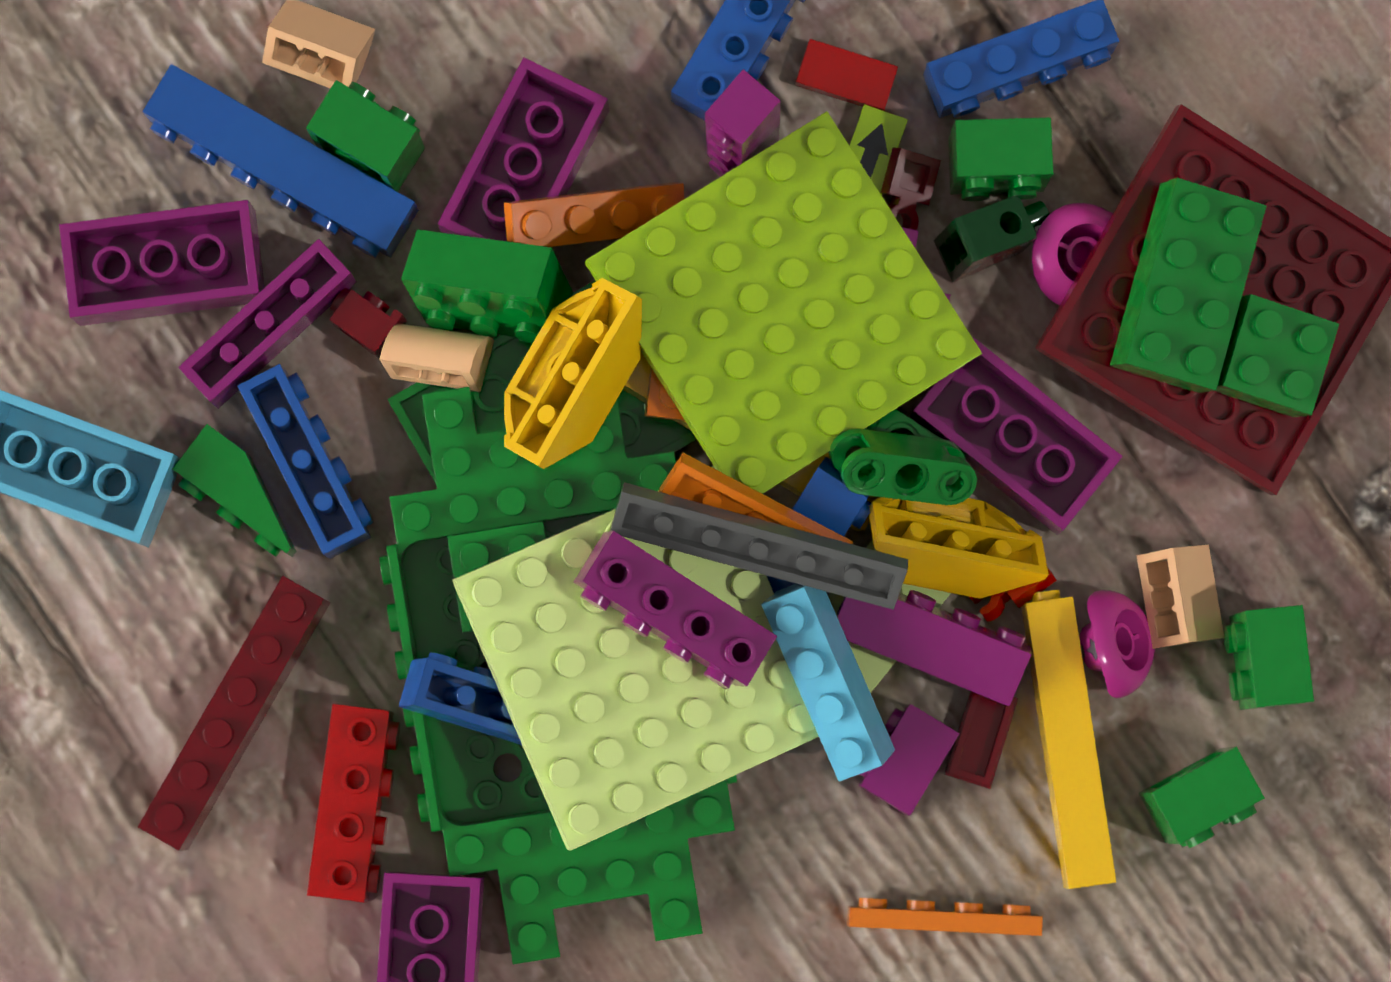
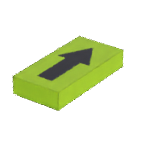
[850,104,908,196]

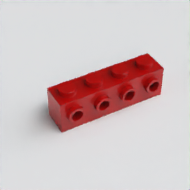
[307,704,400,903]

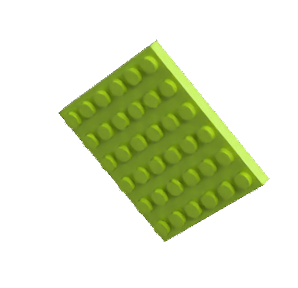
[585,111,982,494]

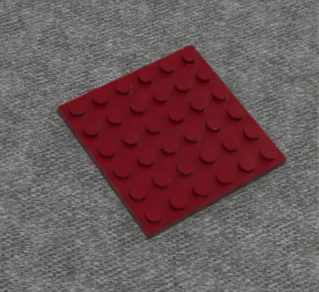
[1035,104,1391,495]

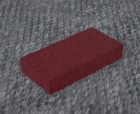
[944,691,1019,789]

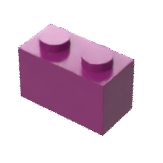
[859,704,960,816]

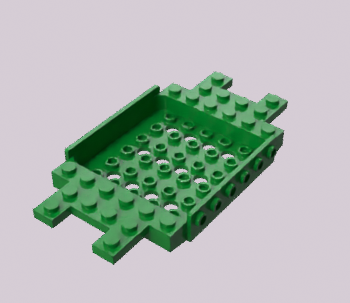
[379,387,737,965]

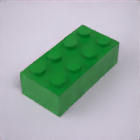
[1110,178,1267,393]

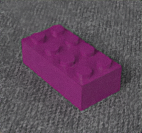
[438,57,609,241]
[59,200,265,326]
[910,337,1123,535]
[377,871,485,982]

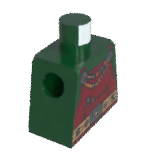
[934,196,1050,283]

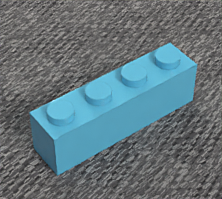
[761,583,895,782]

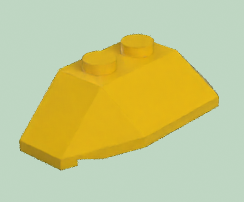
[504,278,642,469]
[869,497,1049,599]

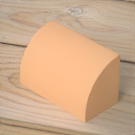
[262,0,375,89]
[379,323,494,392]
[1136,544,1225,649]

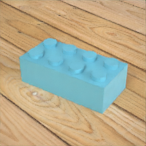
[0,390,180,548]

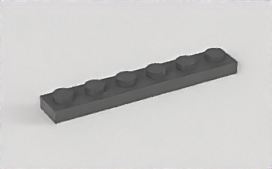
[610,482,908,610]

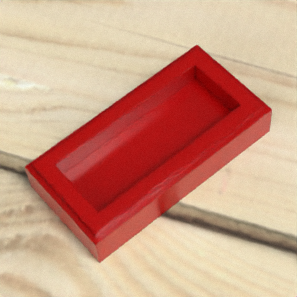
[795,39,898,111]

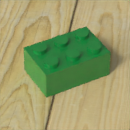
[401,229,573,344]

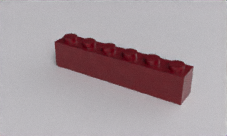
[138,576,331,851]

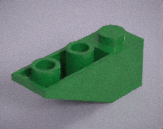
[173,424,297,557]

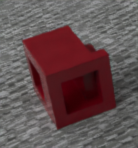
[329,288,407,358]

